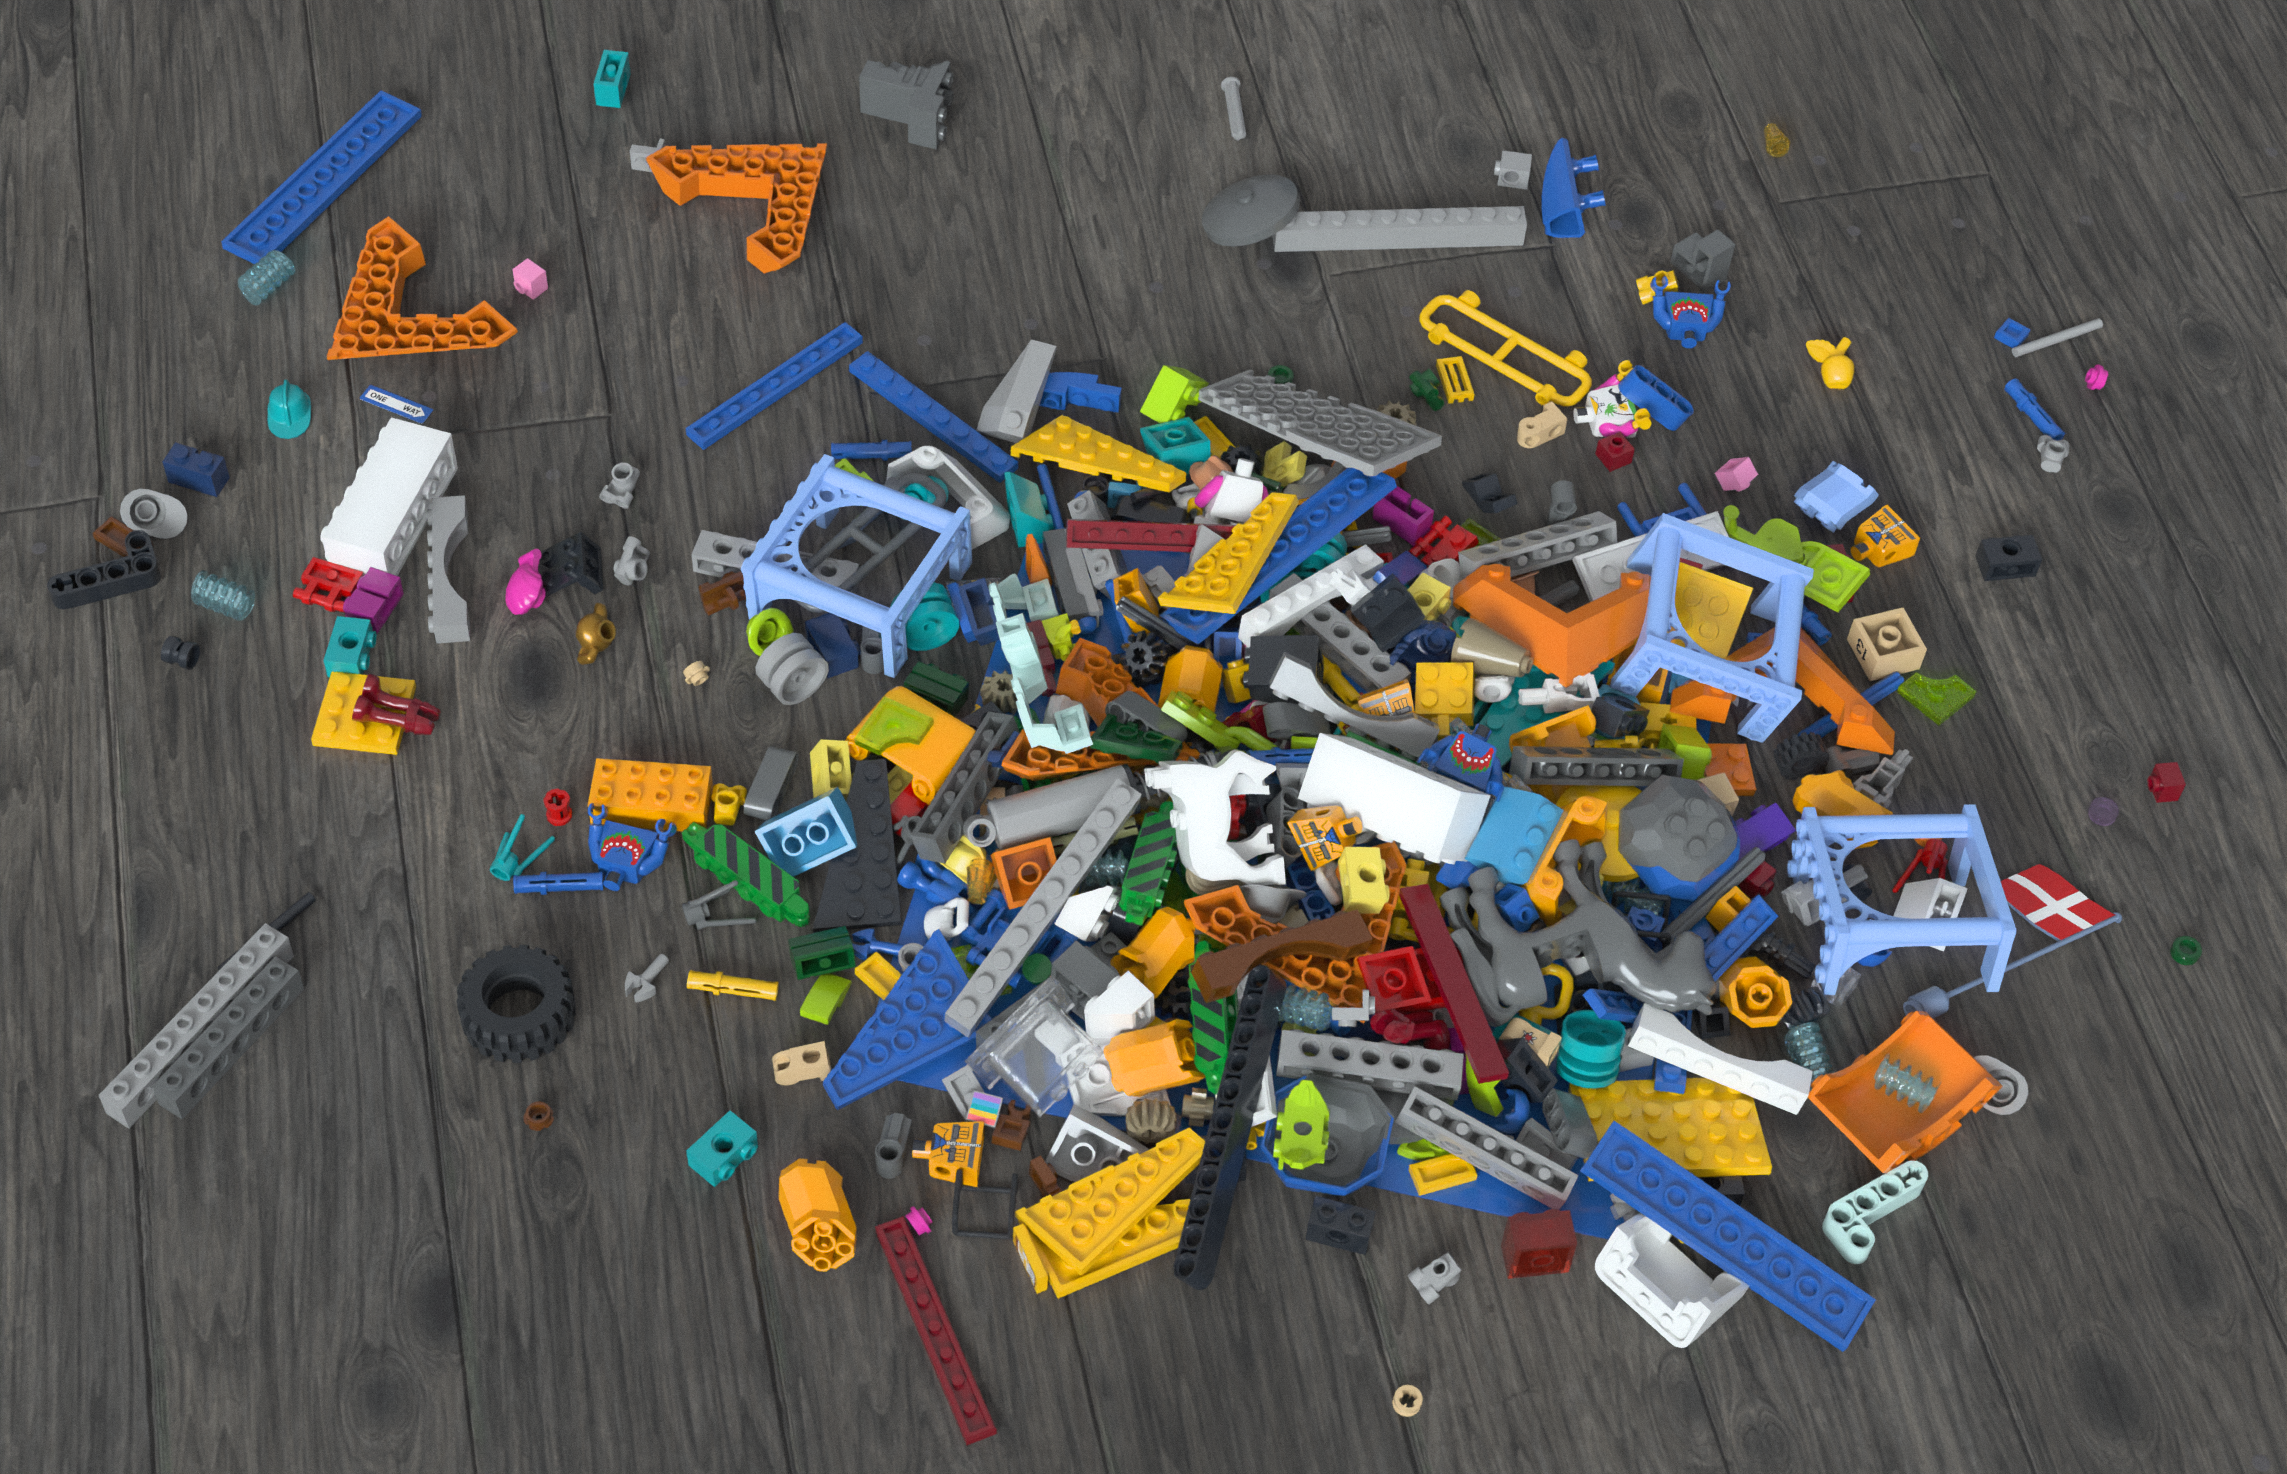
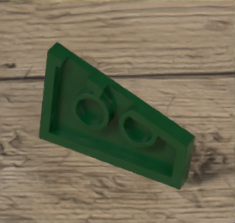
[1090,713,1182,764]

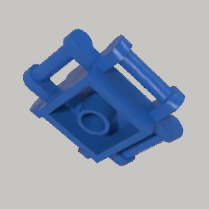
[959,889,1080,989]

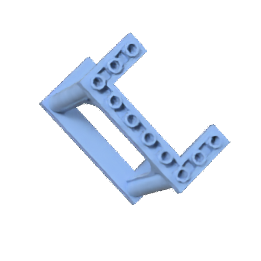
[741,454,972,678]
[1610,513,1814,743]
[1787,805,2016,995]

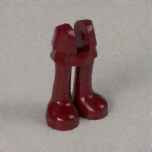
[352,673,441,735]
[1370,1009,1450,1051]

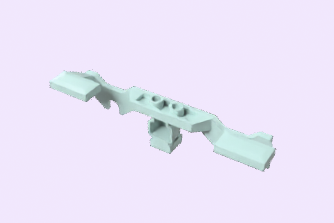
[988,574,1093,754]

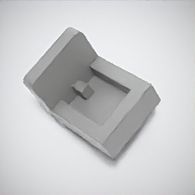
[630,138,666,172]
[1332,990,1375,1027]

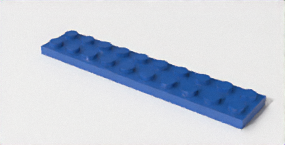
[221,90,422,269]
[1160,468,1397,644]
[1580,1121,1876,1352]

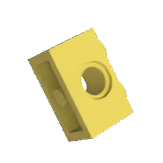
[1408,573,1451,621]
[810,739,852,801]
[1338,847,1389,914]

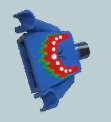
[1650,276,1730,348]
[1417,724,1504,802]
[588,803,677,891]

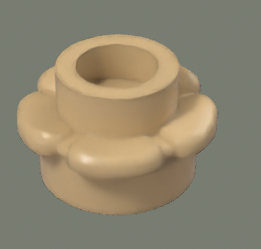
[683,661,710,686]

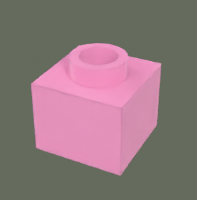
[512,258,548,300]
[1715,457,1758,492]

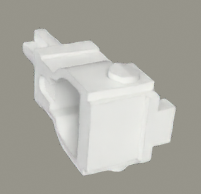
[1330,569,1379,607]
[1518,673,1600,713]

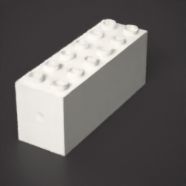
[321,418,458,576]
[1298,733,1491,865]

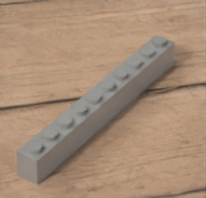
[1272,206,1527,252]
[944,778,1142,1038]

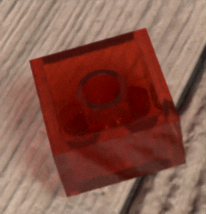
[1501,1209,1577,1279]

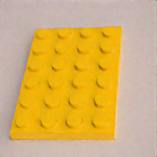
[1568,1078,1772,1181]

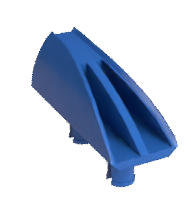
[1542,138,1606,238]

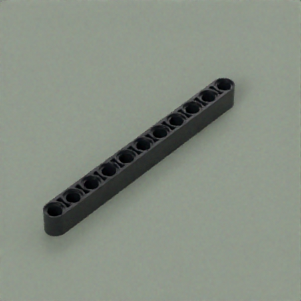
[1173,965,1286,1291]

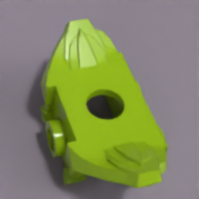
[1273,1080,1330,1170]

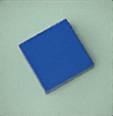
[1994,318,2031,348]

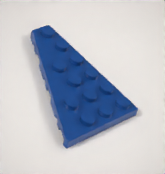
[822,929,992,1110]

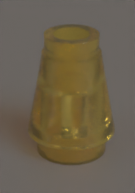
[1764,123,1790,157]
[966,859,995,905]

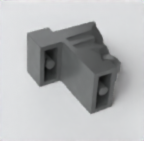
[859,60,954,149]

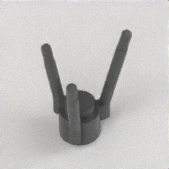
[892,815,921,872]
[681,880,757,930]

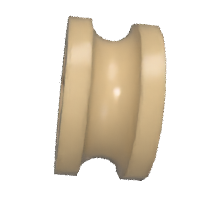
[1392,1385,1423,1417]

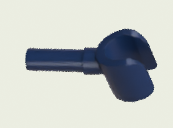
[987,731,1019,768]

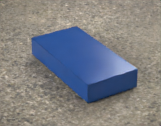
[947,582,977,643]

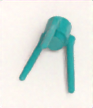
[489,814,555,881]

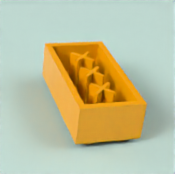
[588,758,713,831]

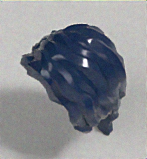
[1389,620,1457,669]

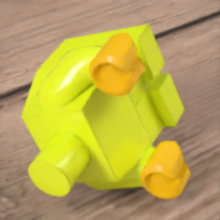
[1042,613,1081,661]

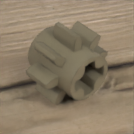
[1182,1088,1214,1127]

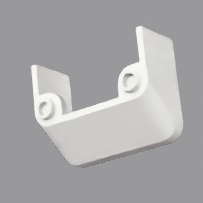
[887,446,1010,550]

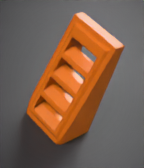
[1025,534,1052,586]

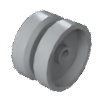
[756,633,829,705]

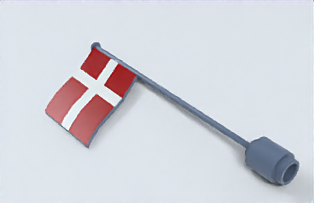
[1903,864,2122,1018]

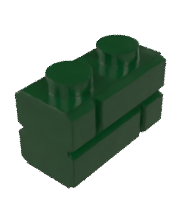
[903,661,969,717]
[788,926,856,980]

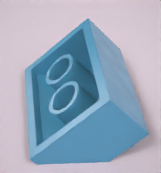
[1464,786,1564,886]
[755,787,858,877]

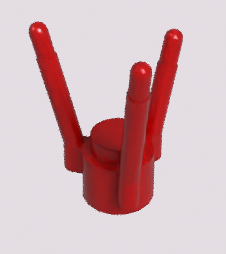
[1892,839,1948,893]

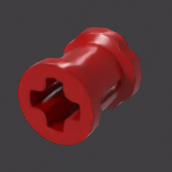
[544,789,572,826]

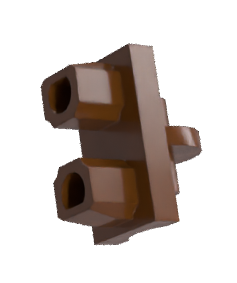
[699,571,746,616]

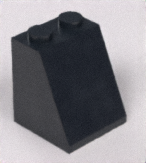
[1243,635,1324,705]

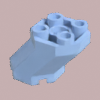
[1794,461,1879,533]

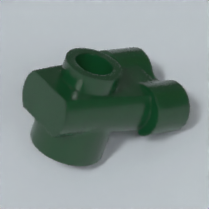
[1409,368,1444,411]

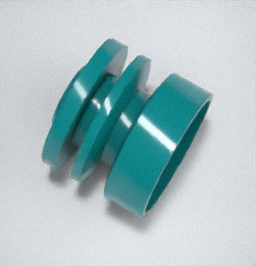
[1556,1010,1626,1089]

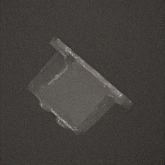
[965,975,1104,1117]

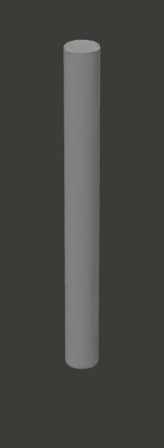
[2012,318,2103,357]

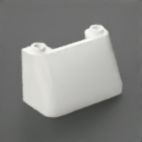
[1595,1213,1749,1348]

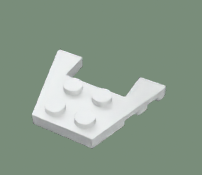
[1059,1036,1171,1117]

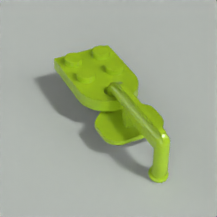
[1723,505,1870,612]
[1161,690,1283,753]

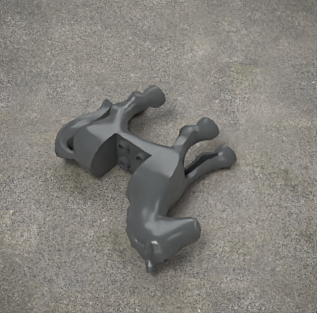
[1439,839,1716,1027]

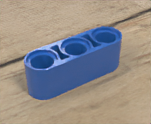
[1618,365,1694,431]

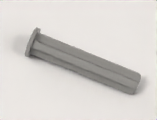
[1221,77,1246,141]

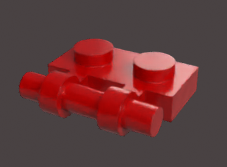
[1408,516,1479,568]
[293,557,364,613]

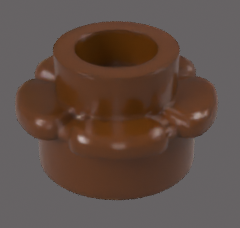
[523,1101,554,1131]

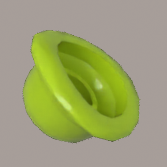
[746,608,793,656]

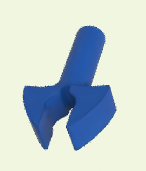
[852,929,904,961]

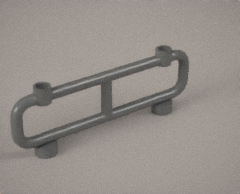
[791,472,947,613]

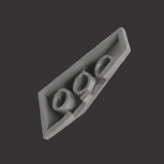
[976,339,1057,443]
[1045,1104,1166,1197]

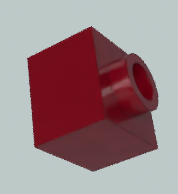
[1595,432,1635,472]
[2147,762,2186,803]
[1739,861,1777,900]

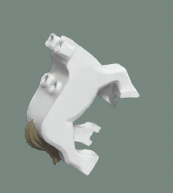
[1145,750,1286,895]

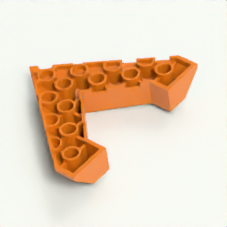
[646,143,827,273]
[327,216,518,360]
[1453,564,1651,687]
[1670,627,1895,755]
[1001,638,1200,781]
[1184,841,1407,1024]

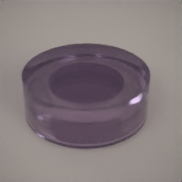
[2088,797,2119,826]

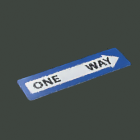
[360,385,433,424]

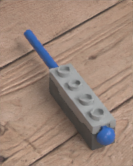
[1037,464,1103,634]
[1067,490,1133,643]

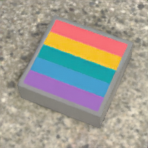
[966,1090,1003,1128]

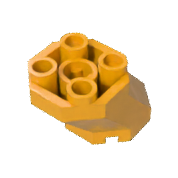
[1158,645,1223,746]
[1792,770,1893,849]
[1110,907,1195,1000]
[1719,957,1792,1028]
[1103,1019,1205,1097]
[779,1159,857,1272]

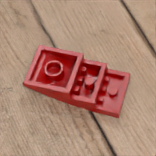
[1356,946,1463,1014]

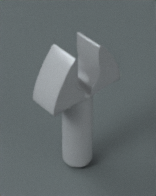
[625,954,669,1002]

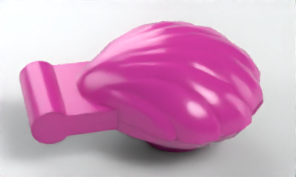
[505,549,545,615]

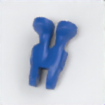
[897,854,986,917]

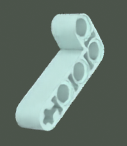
[1822,1161,1928,1264]

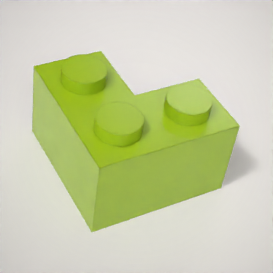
[1140,365,1209,423]
[1657,724,1712,780]

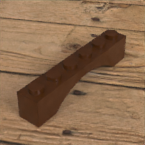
[1191,909,1373,1003]

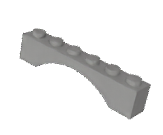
[427,496,470,644]
[1269,652,1440,761]

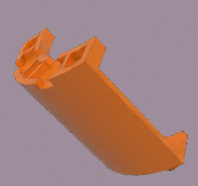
[1808,1011,2003,1173]

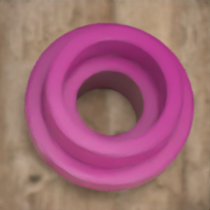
[2085,364,2108,390]
[905,1206,933,1236]

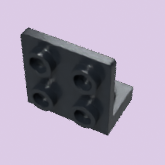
[538,532,603,597]
[1350,573,1425,653]

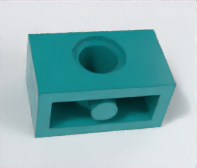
[594,50,631,108]
[323,616,377,677]
[686,1111,758,1187]

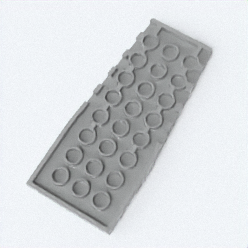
[1199,370,1442,476]

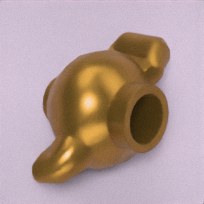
[576,603,616,665]

